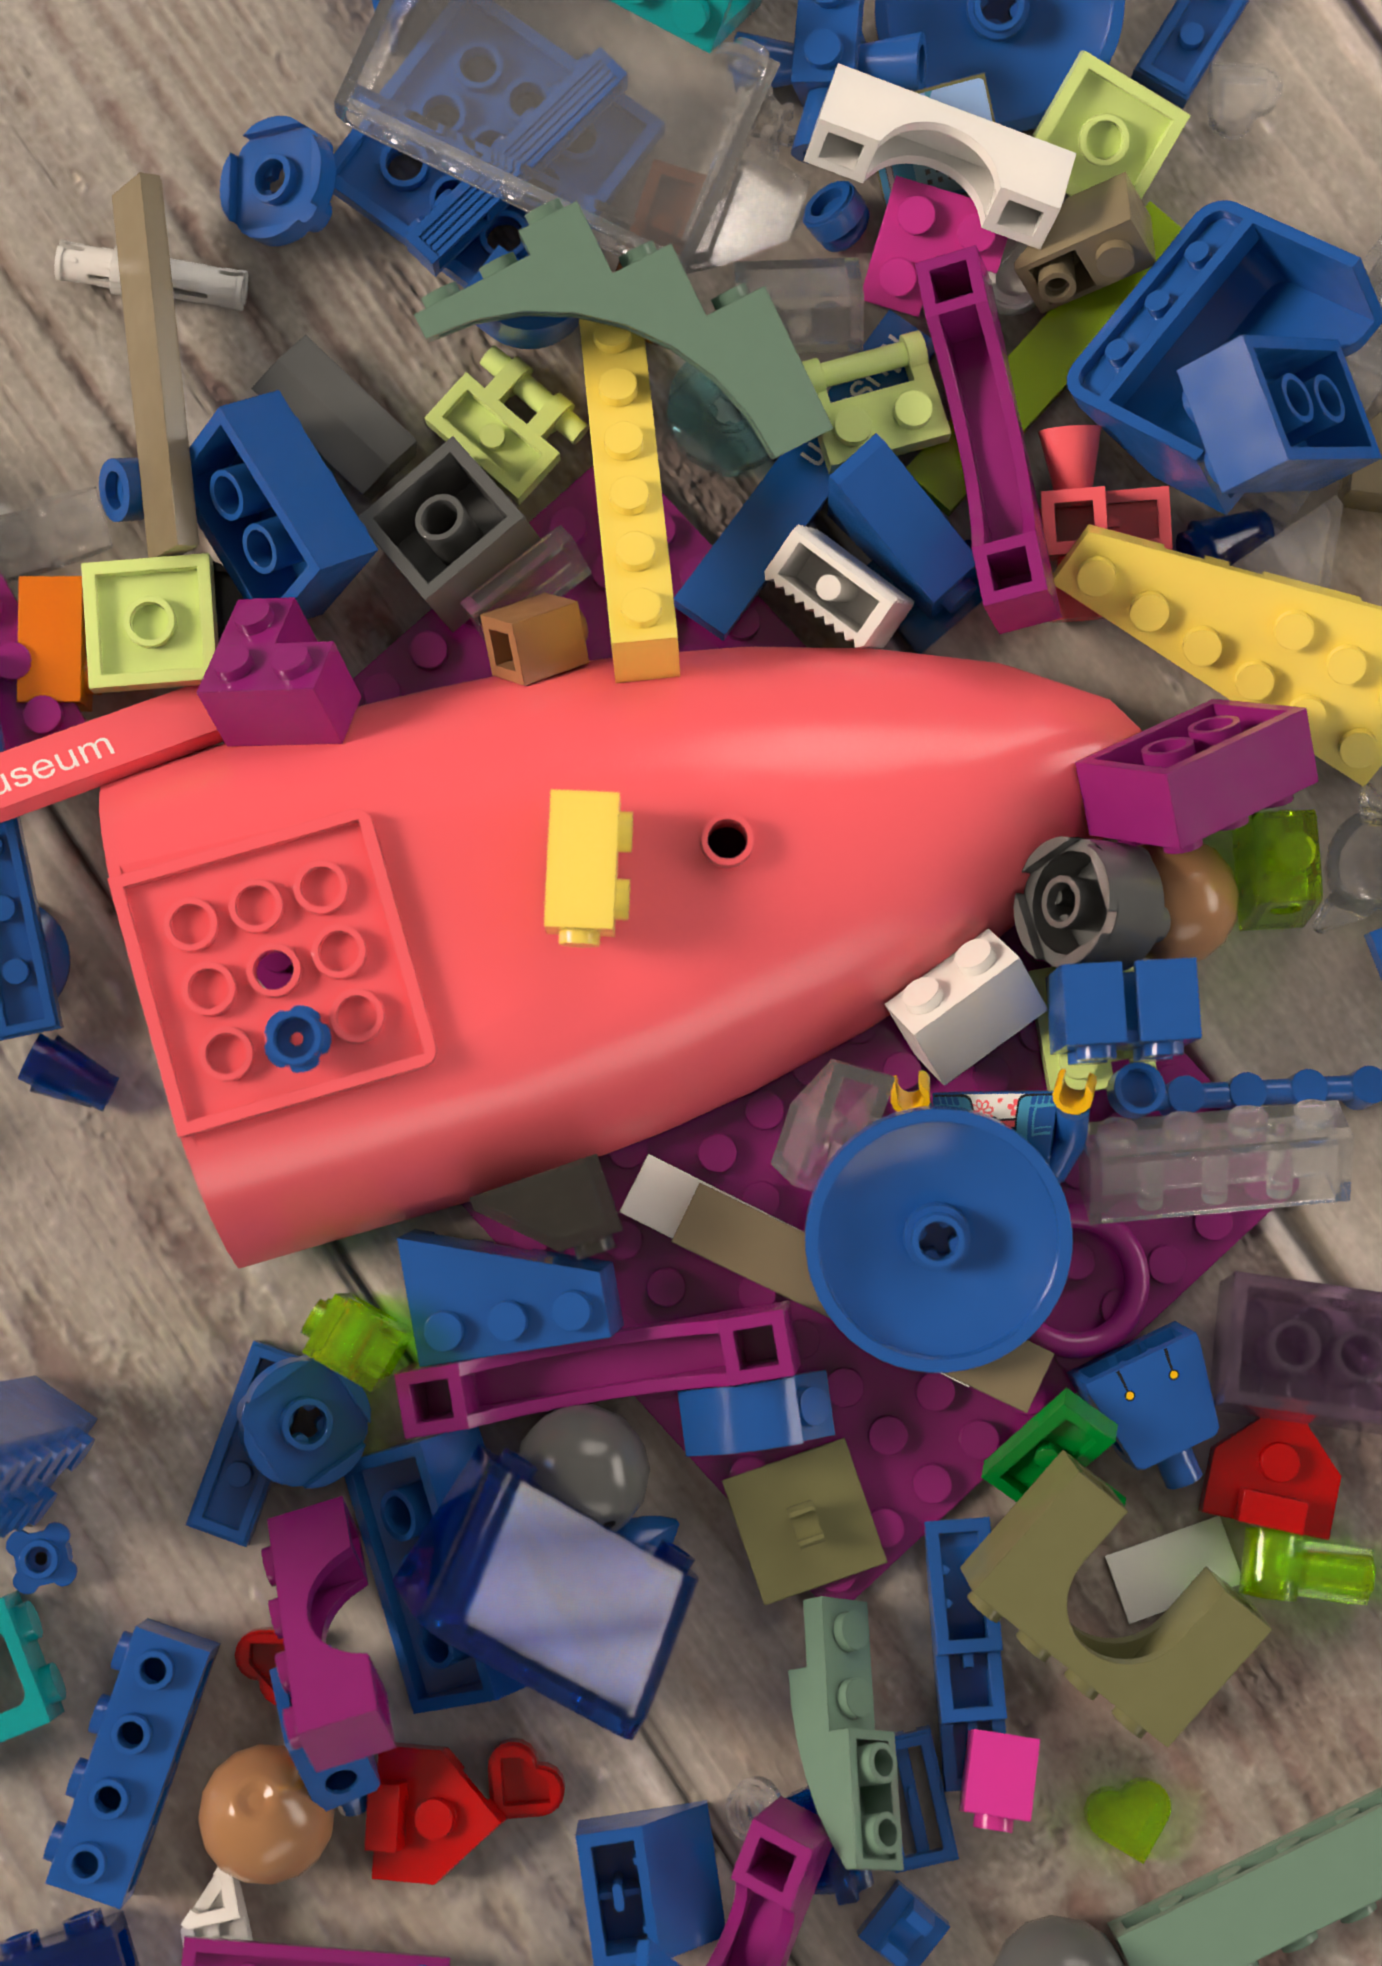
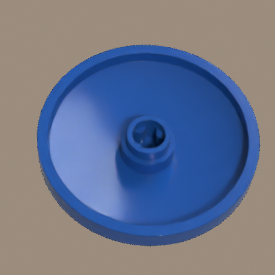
[874,0,1125,133]
[805,1106,1073,1373]

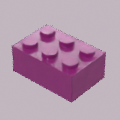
[1075,699,1319,854]

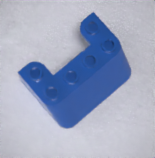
[1067,200,1382,515]

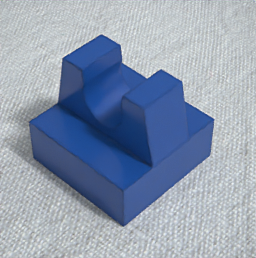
[857,1879,950,1966]

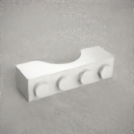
[804,63,1076,250]

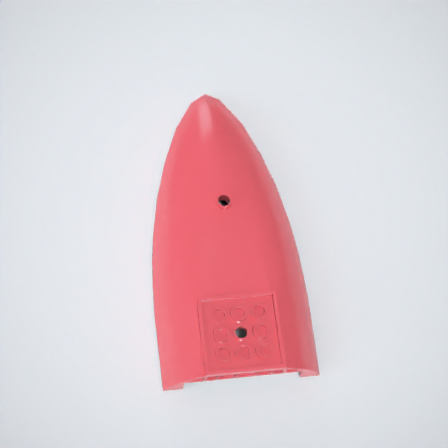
[99,647,1142,1269]

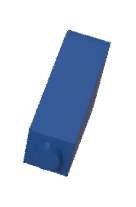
[828,433,978,620]

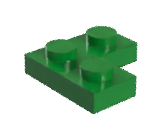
[981,1388,1126,1506]

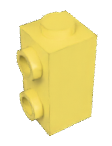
[544,789,633,948]

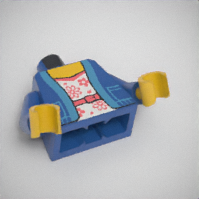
[891,1069,1097,1183]

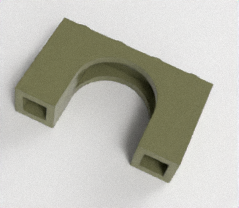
[960,1449,1273,1748]

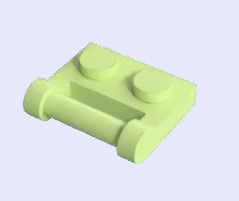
[801,330,951,474]

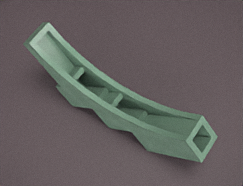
[414,198,834,460]

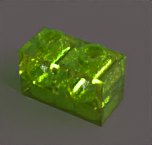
[301,1292,414,1392]

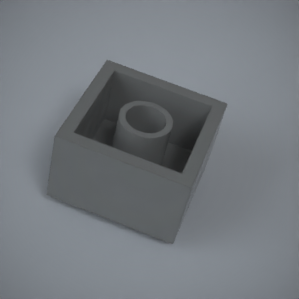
[358,436,549,633]

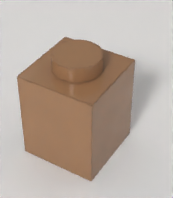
[480,593,589,686]

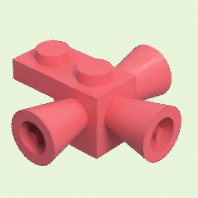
[1038,425,1173,623]

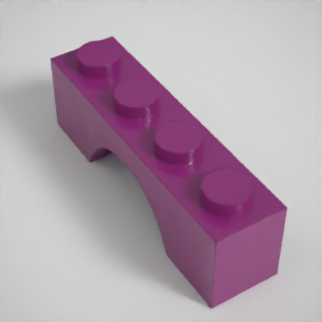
[261,1496,396,1773]
[706,1796,832,1966]

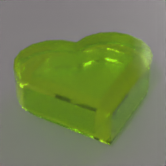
[1084,1777,1171,1864]

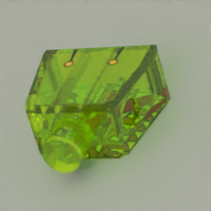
[1232,808,1323,931]

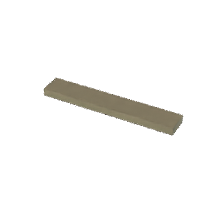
[112,172,199,558]
[671,1183,1055,1413]

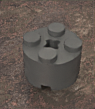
[1014,836,1171,971]

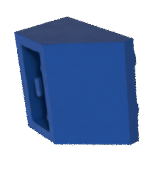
[575,1800,725,1966]

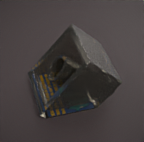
[469,1154,625,1260]

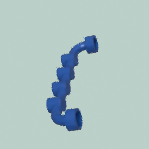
[1107,1062,1382,1121]

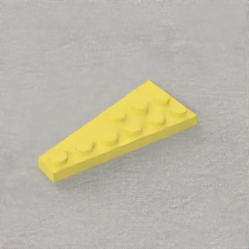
[1053,524,1382,787]

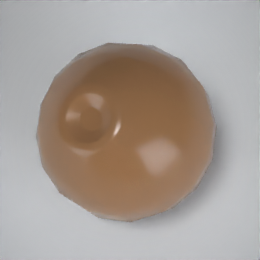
[1139,843,1240,962]
[199,1744,335,1885]

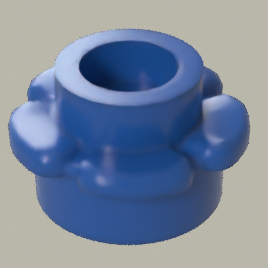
[264,1005,332,1073]

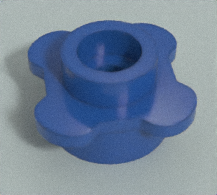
[6,1522,78,1595]

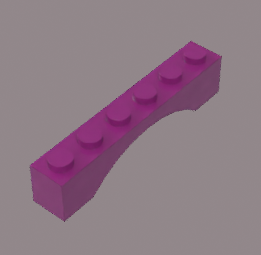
[915,245,1062,635]
[394,1300,801,1439]

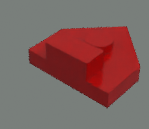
[1198,1398,1342,1540]
[364,1742,507,1885]

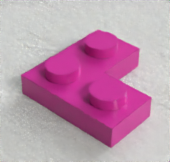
[859,175,1008,317]

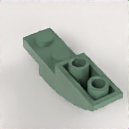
[788,1596,903,1872]

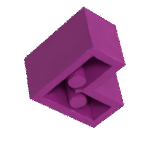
[196,597,362,747]

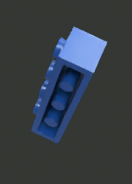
[43,1618,221,1909]

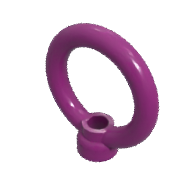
[1028,1203,1150,1359]

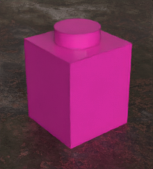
[958,1729,1040,1833]

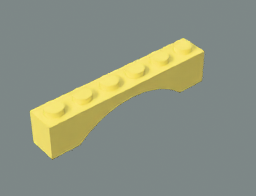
[579,319,680,683]

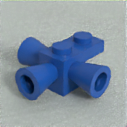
[732,0,927,164]

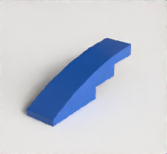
[924,1517,1007,1792]

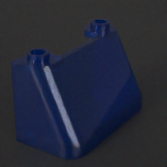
[392,1445,699,1740]

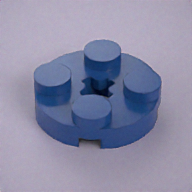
[220,116,336,247]
[237,1354,371,1489]

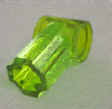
[1238,1526,1376,1606]

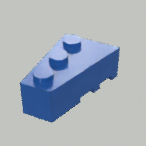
[397,1229,624,1367]

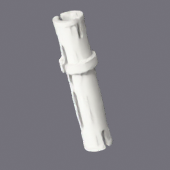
[54,240,248,311]

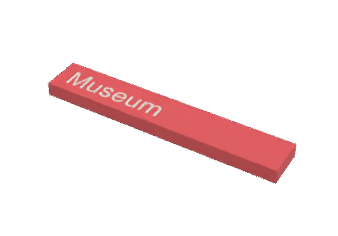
[0,685,224,823]

